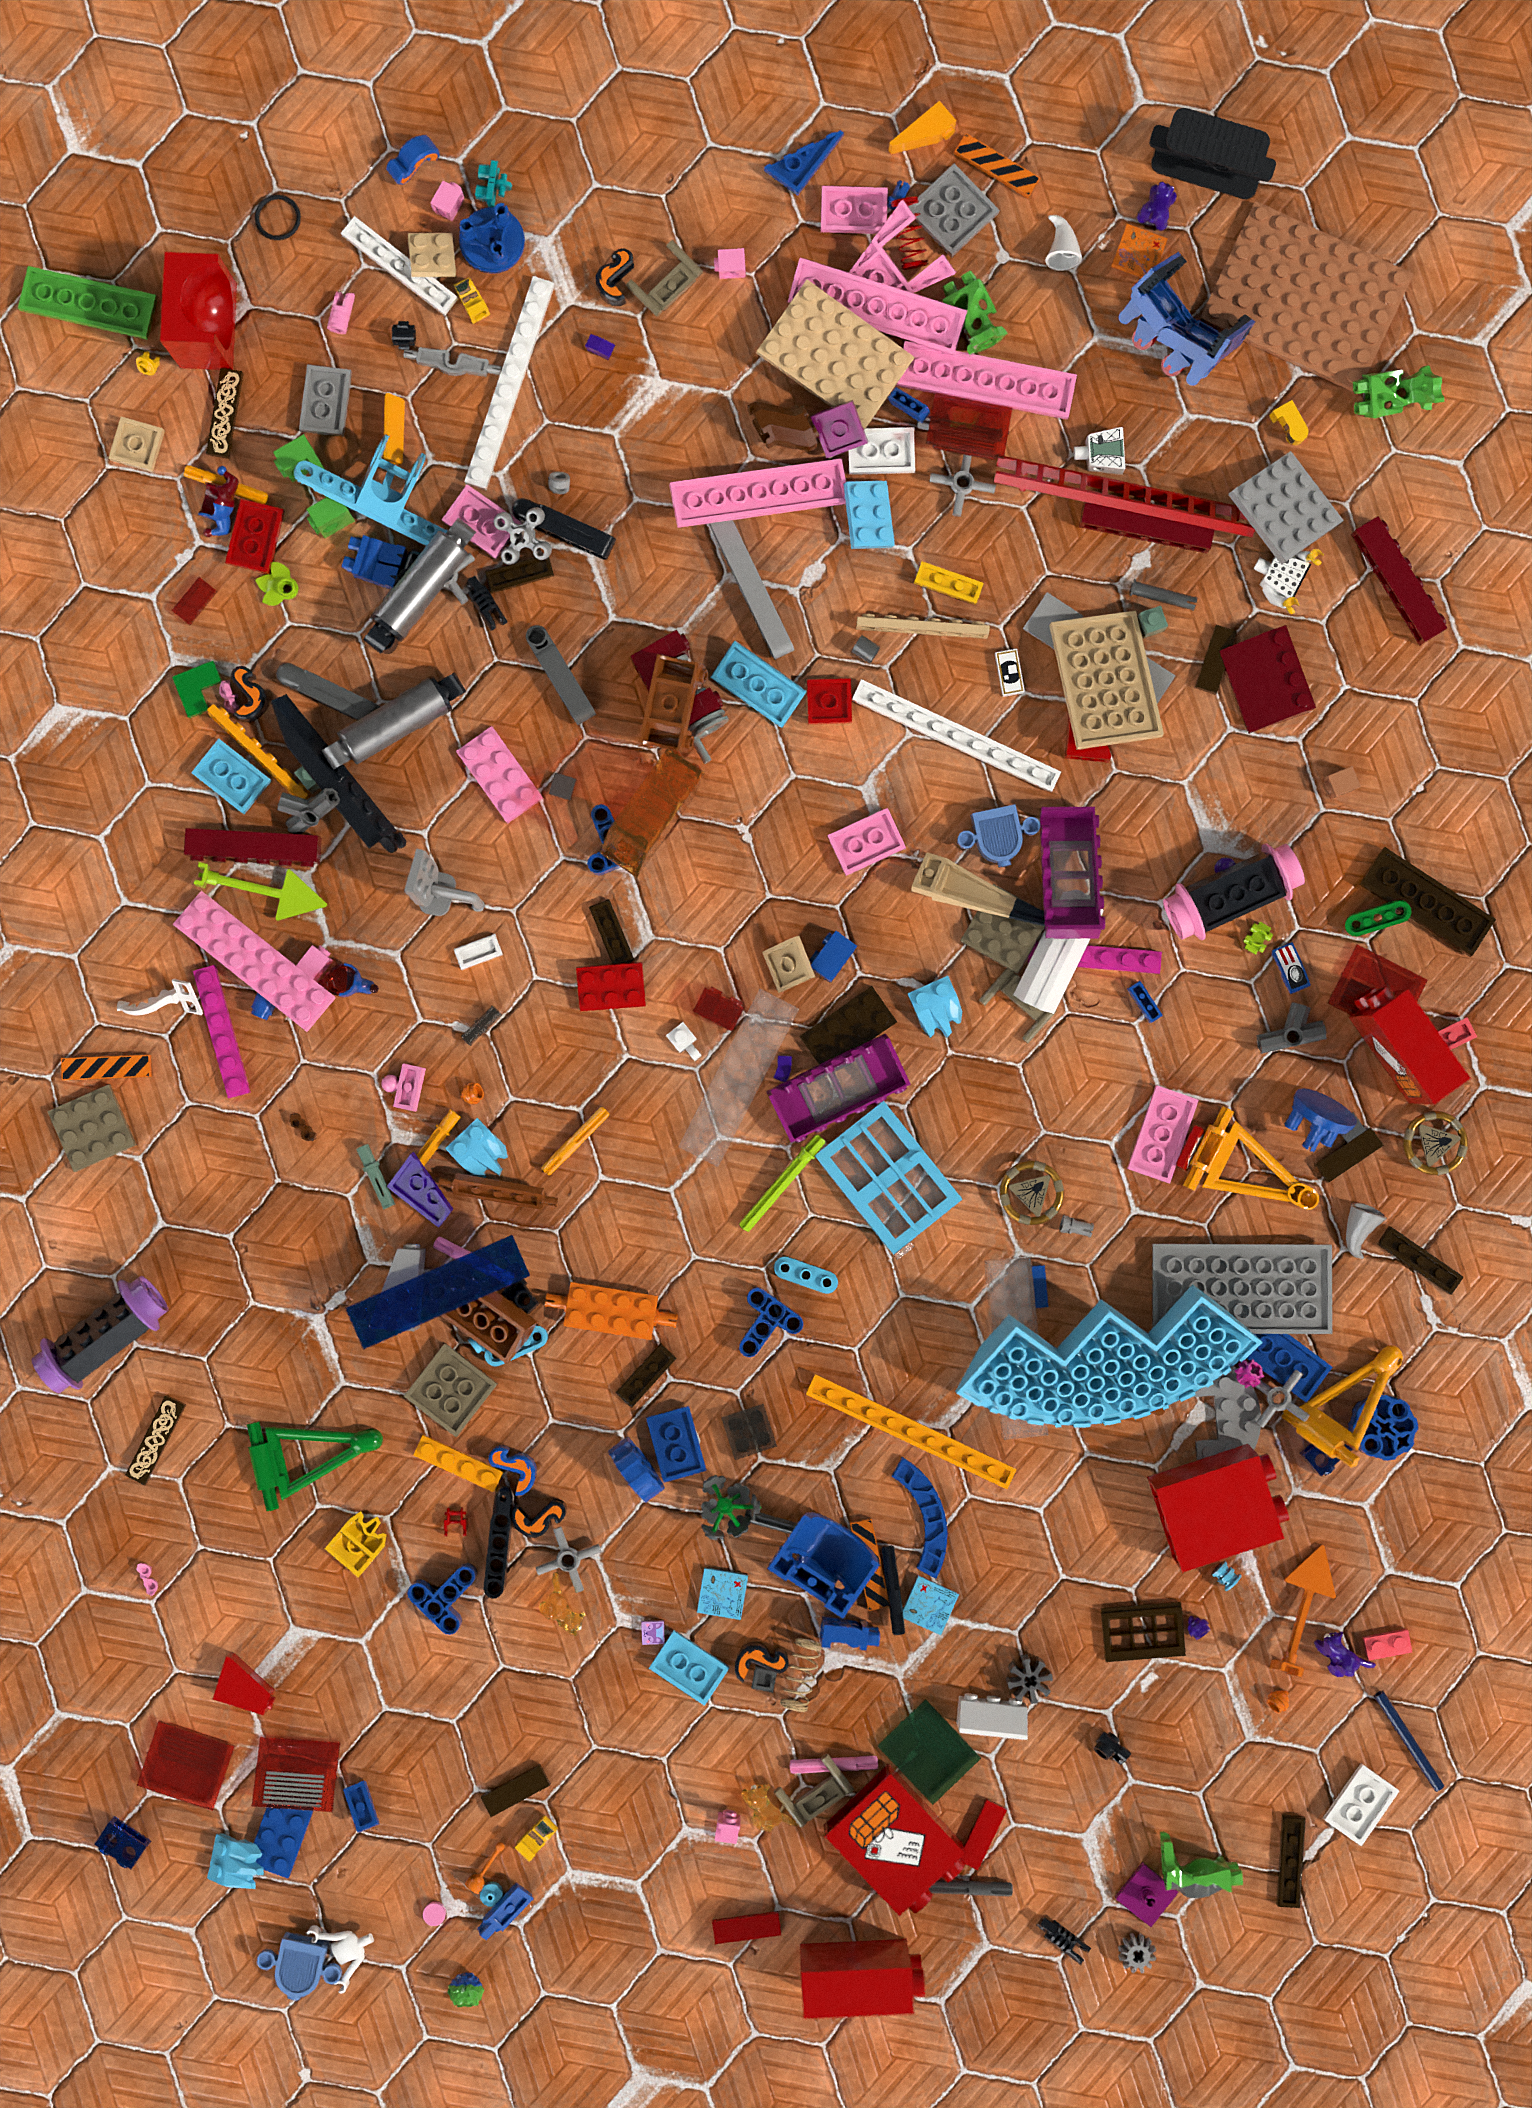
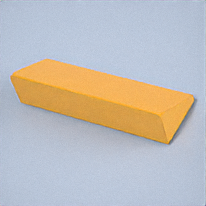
[383,393,405,465]

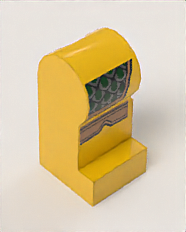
[454,277,490,324]
[1269,400,1308,446]
[515,1815,558,1862]

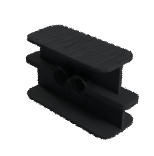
[1149,108,1276,199]

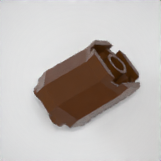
[748,401,819,452]

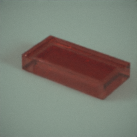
[171,577,217,625]

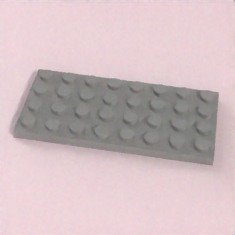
[1152,1244,1332,1334]

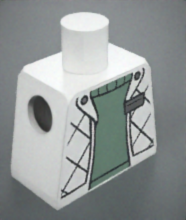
[1074,427,1125,475]

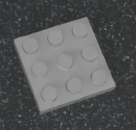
[908,163,1000,258]

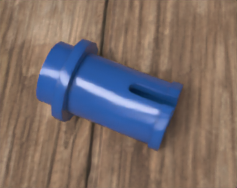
[887,180,910,210]

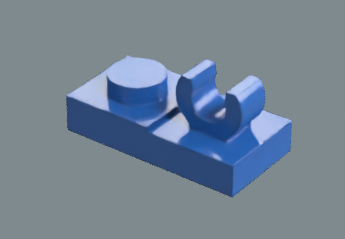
[343,1781,380,1833]

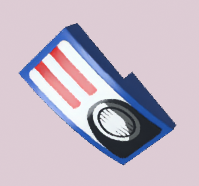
[1272,942,1311,994]

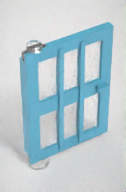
[815,1101,962,1260]

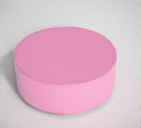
[423,1901,446,1926]

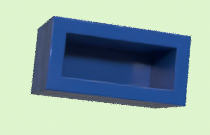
[809,931,857,983]

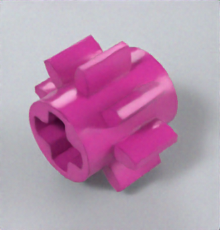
[1235,1359,1264,1388]

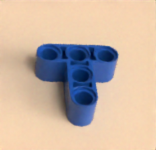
[587,804,649,876]
[739,1287,803,1357]
[407,1563,477,1635]

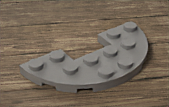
[1193,1366,1261,1460]

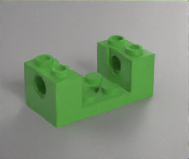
[273,434,355,538]

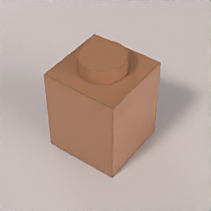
[1323,766,1361,799]

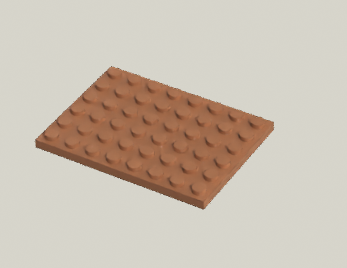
[1199,201,1414,392]

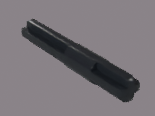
[882,1545,905,1635]

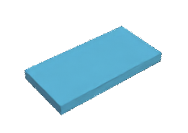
[710,640,807,728]

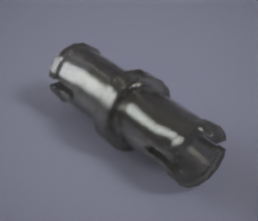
[461,1005,502,1046]

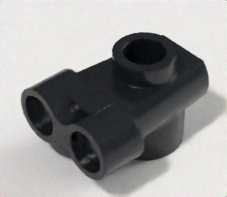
[501,1276,539,1314]
[1094,1732,1132,1765]

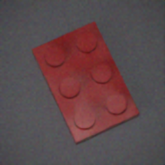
[225,499,285,574]
[576,962,646,1012]

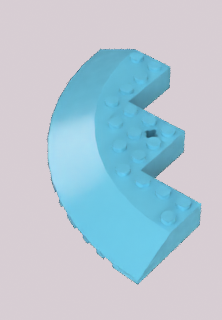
[956,1284,1263,1428]

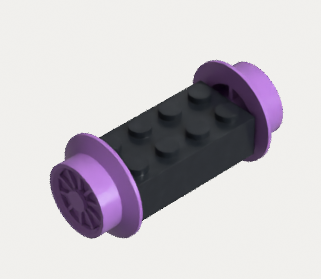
[32,1276,168,1393]

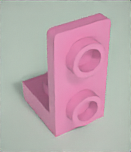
[715,1810,741,1844]

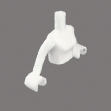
[306,1925,374,1993]

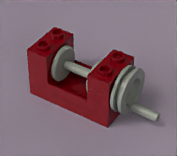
[631,629,729,764]

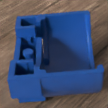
[768,1512,879,1619]

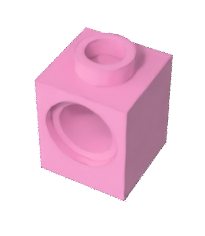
[430,181,465,221]
[714,248,746,279]
[296,945,333,981]

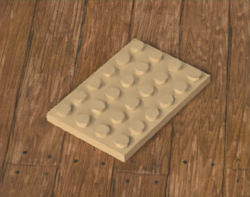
[756,280,915,430]
[1049,611,1164,750]

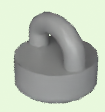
[548,471,570,494]

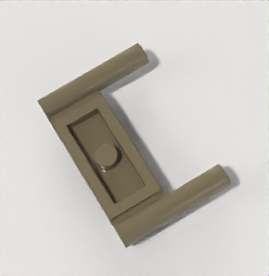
[626,240,703,317]
[979,968,1057,1044]
[774,1754,854,1827]

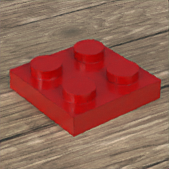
[807,678,852,725]

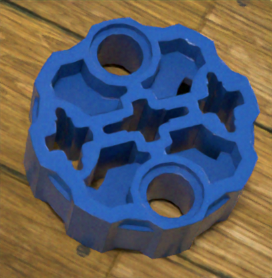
[1348,1393,1418,1461]
[608,1436,665,1503]

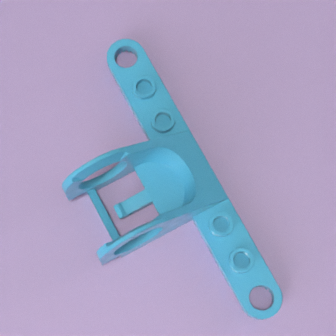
[294,434,447,546]

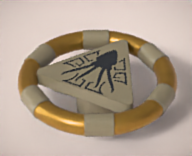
[1403,1111,1468,1176]
[999,1160,1064,1225]

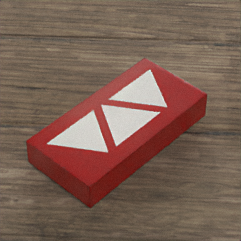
[1176,1125,1205,1172]

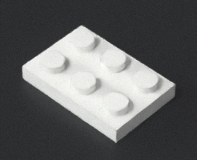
[848,427,915,475]
[1323,1763,1399,1846]

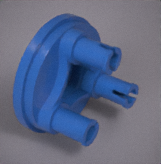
[459,203,525,274]
[1284,1089,1357,1152]

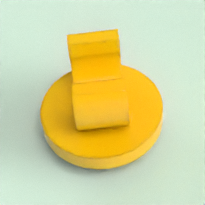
[136,351,160,376]

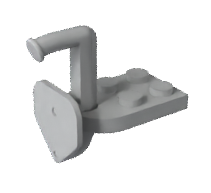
[404,849,485,916]

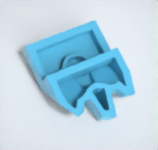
[907,976,962,1038]
[445,1118,508,1178]
[207,1833,264,1889]

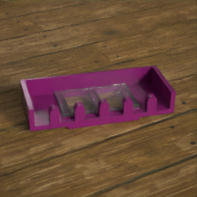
[1039,807,1105,939]
[766,1033,911,1143]

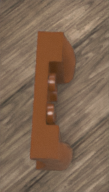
[639,654,708,753]

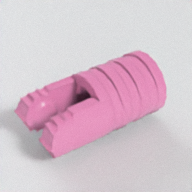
[327,292,355,334]

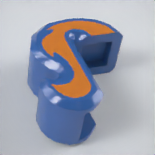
[386,135,440,185]
[489,1445,537,1496]

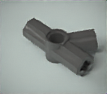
[277,788,340,834]
[1256,1002,1327,1054]

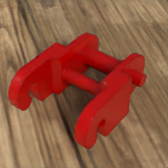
[444,1507,467,1537]

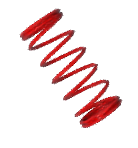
[891,196,929,270]

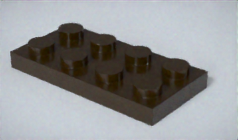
[800,986,897,1065]

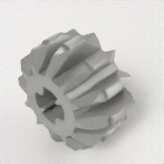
[1118,1933,1156,1973]

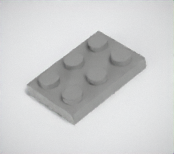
[299,365,352,437]

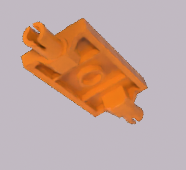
[545,1282,678,1340]

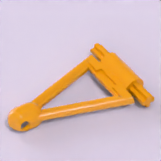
[1183,1106,1319,1210]
[1281,1345,1403,1468]

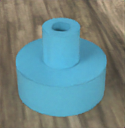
[480,1881,503,1907]

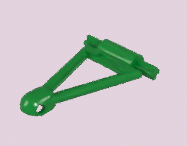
[246,1421,383,1511]

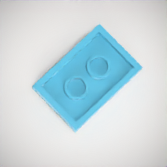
[843,481,895,549]
[191,739,272,815]
[649,1630,730,1706]

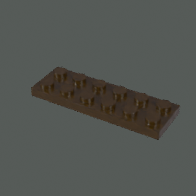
[1359,847,1496,957]

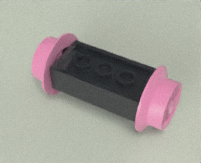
[1163,843,1305,940]

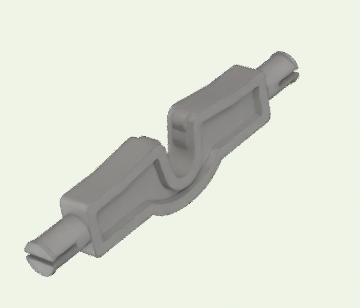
[404,347,502,377]

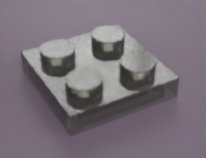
[721,1403,777,1460]

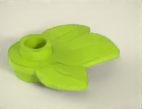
[256,562,299,606]

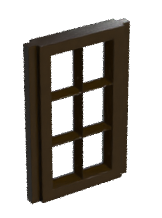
[1101,1601,1186,1662]

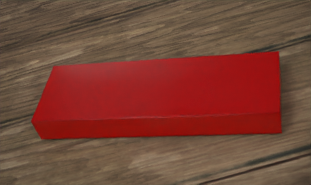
[962,1798,1007,1871]
[712,1911,781,1944]

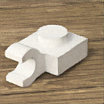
[666,1022,702,1061]

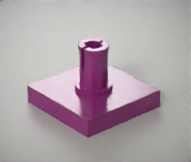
[811,400,868,458]
[1115,1862,1179,1927]

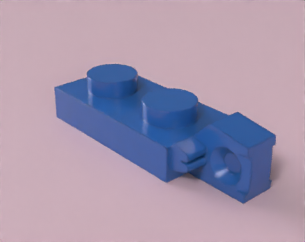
[477,1882,534,1940]

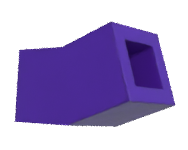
[585,334,615,360]
[774,1056,792,1082]

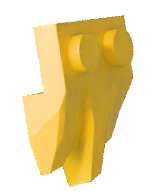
[325,1511,386,1578]

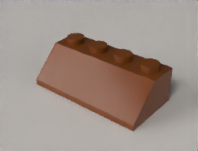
[437,1271,538,1364]

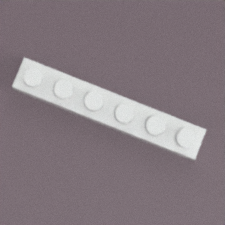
[341,216,458,316]

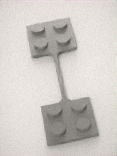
[1023,592,1176,704]

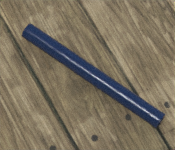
[1374,1690,1445,1792]

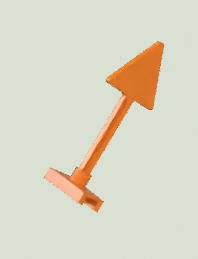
[1269,1545,1336,1677]

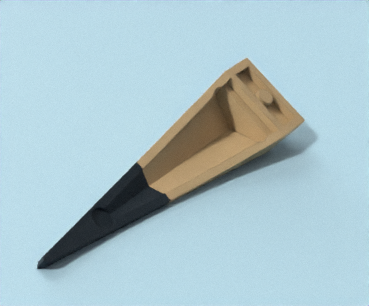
[911,852,1045,926]

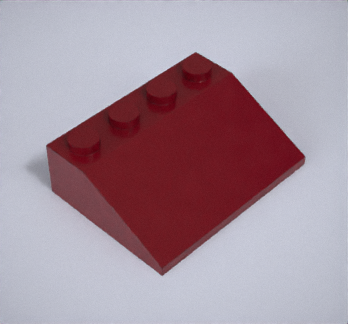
[1219,625,1316,734]

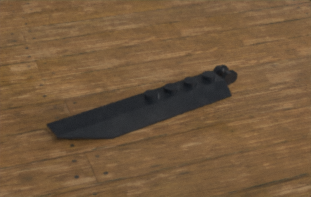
[271,694,406,853]

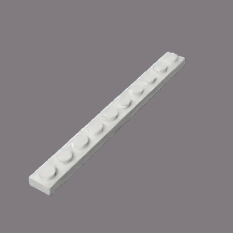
[464,276,555,491]
[852,679,1061,793]

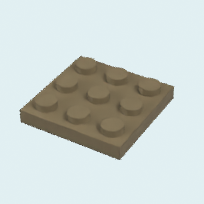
[960,884,1045,974]
[48,1085,137,1172]
[404,1343,498,1437]

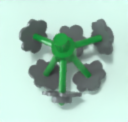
[701,1475,761,1540]

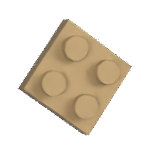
[408,233,456,277]
[109,417,165,472]
[762,936,815,993]

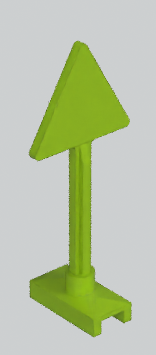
[194,862,327,921]

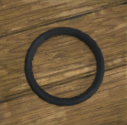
[255,195,301,241]

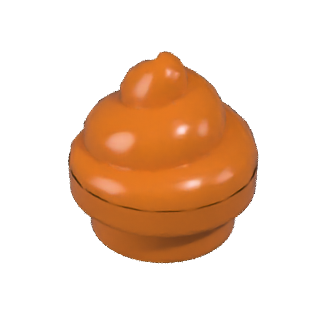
[460,1082,484,1105]
[1267,1690,1289,1714]

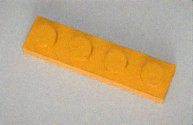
[413,1434,504,1492]

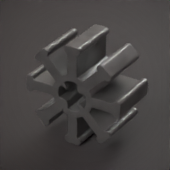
[1006,1654,1053,1704]

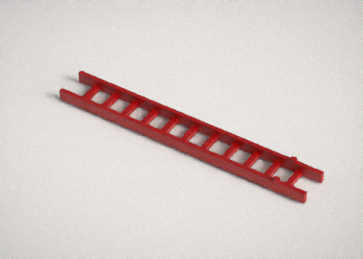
[994,455,1255,538]

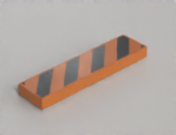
[954,133,1040,199]
[61,1055,152,1080]
[850,1518,889,1611]

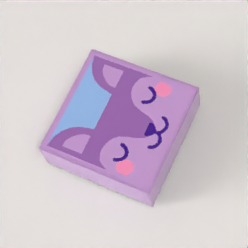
[641,1620,665,1645]

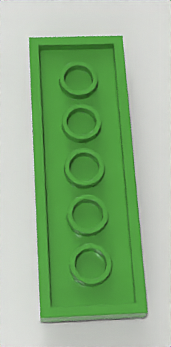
[18,266,158,340]

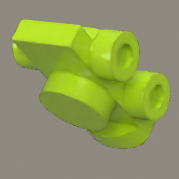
[1243,922,1273,955]

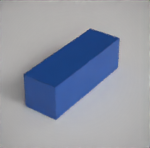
[888,387,930,423]
[1127,981,1163,1024]
[1030,1265,1048,1308]

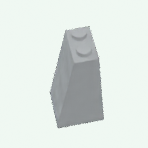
[369,1243,426,1331]

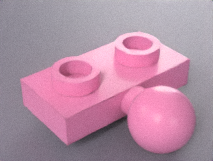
[381,1064,426,1112]

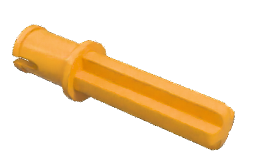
[417,1109,461,1166]

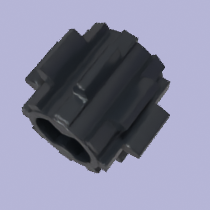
[392,321,416,350]

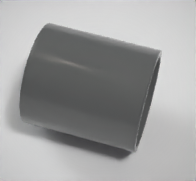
[851,635,880,664]

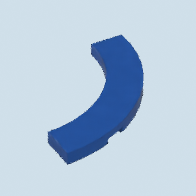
[891,1456,948,1579]

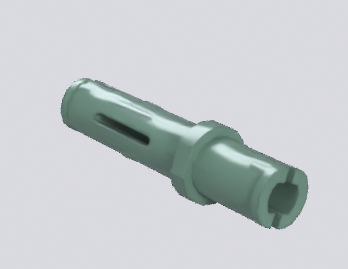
[356,1144,395,1210]

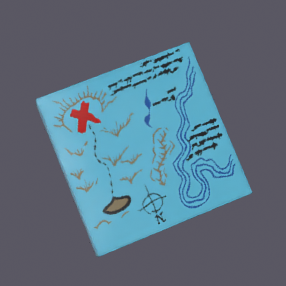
[697,1567,748,1620]
[903,1575,959,1635]

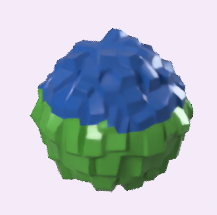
[447,1973,484,2008]

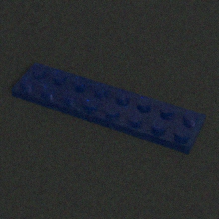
[345,1235,530,1350]

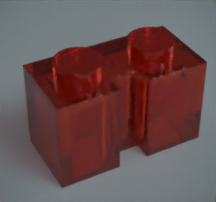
[693,986,744,1032]

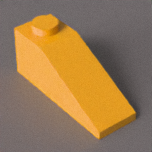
[888,101,956,154]

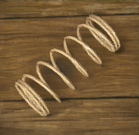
[780,1638,822,1712]

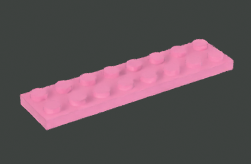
[788,258,968,355]
[896,341,1077,420]
[669,459,846,528]
[173,891,335,1032]

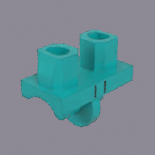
[475,160,512,207]

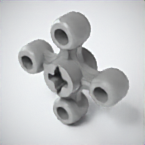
[494,507,552,565]

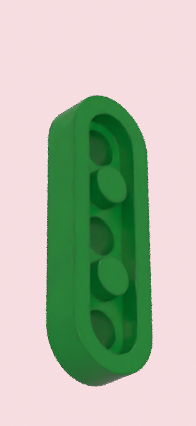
[1345,900,1411,936]

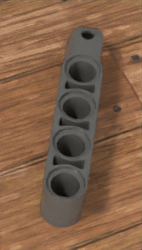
[526,625,596,726]
[276,663,380,721]

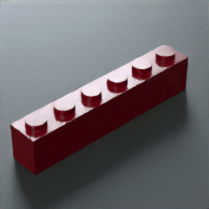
[1079,502,1215,554]
[1351,516,1447,646]
[184,828,322,868]

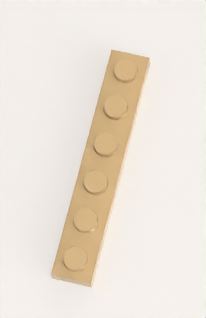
[856,614,990,639]

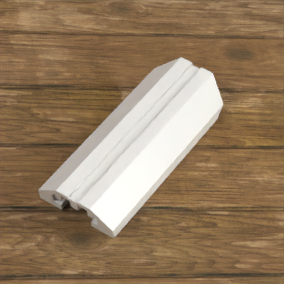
[1014,890,1103,1014]

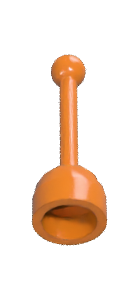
[464,1842,505,1894]

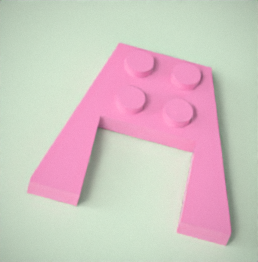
[849,200,957,293]

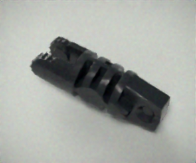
[466,576,508,631]
[1036,1917,1091,1965]

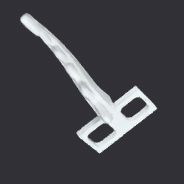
[117,979,203,1015]

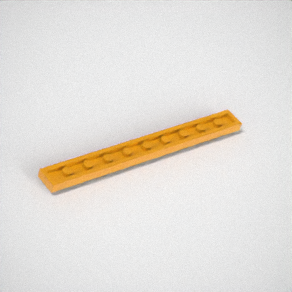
[806,1374,1017,1489]

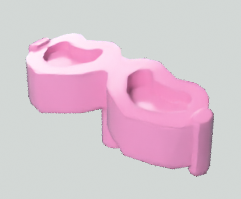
[219,680,239,713]
[136,1563,158,1596]

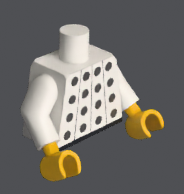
[1253,549,1324,614]

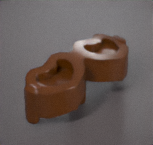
[289,1113,317,1141]

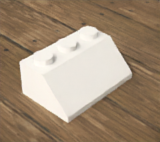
[956,1693,1028,1740]

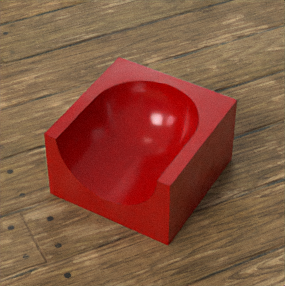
[160,252,237,370]

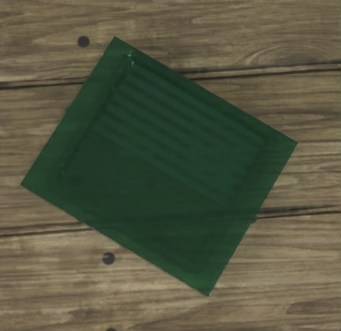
[877,1699,981,1805]

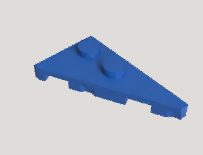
[764,130,844,196]

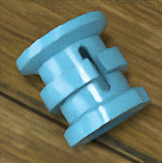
[1211,1561,1241,1591]

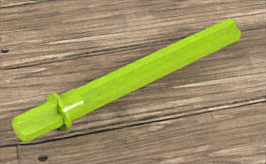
[739,1134,825,1232]

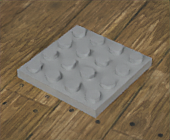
[1228,451,1344,565]

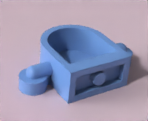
[957,804,1040,868]
[257,1932,342,2000]

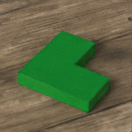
[172,661,222,719]

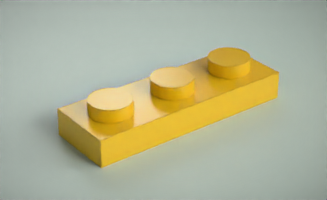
[914,561,984,605]

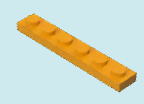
[207,704,309,800]

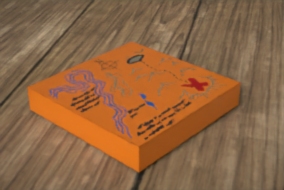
[1111,224,1168,278]

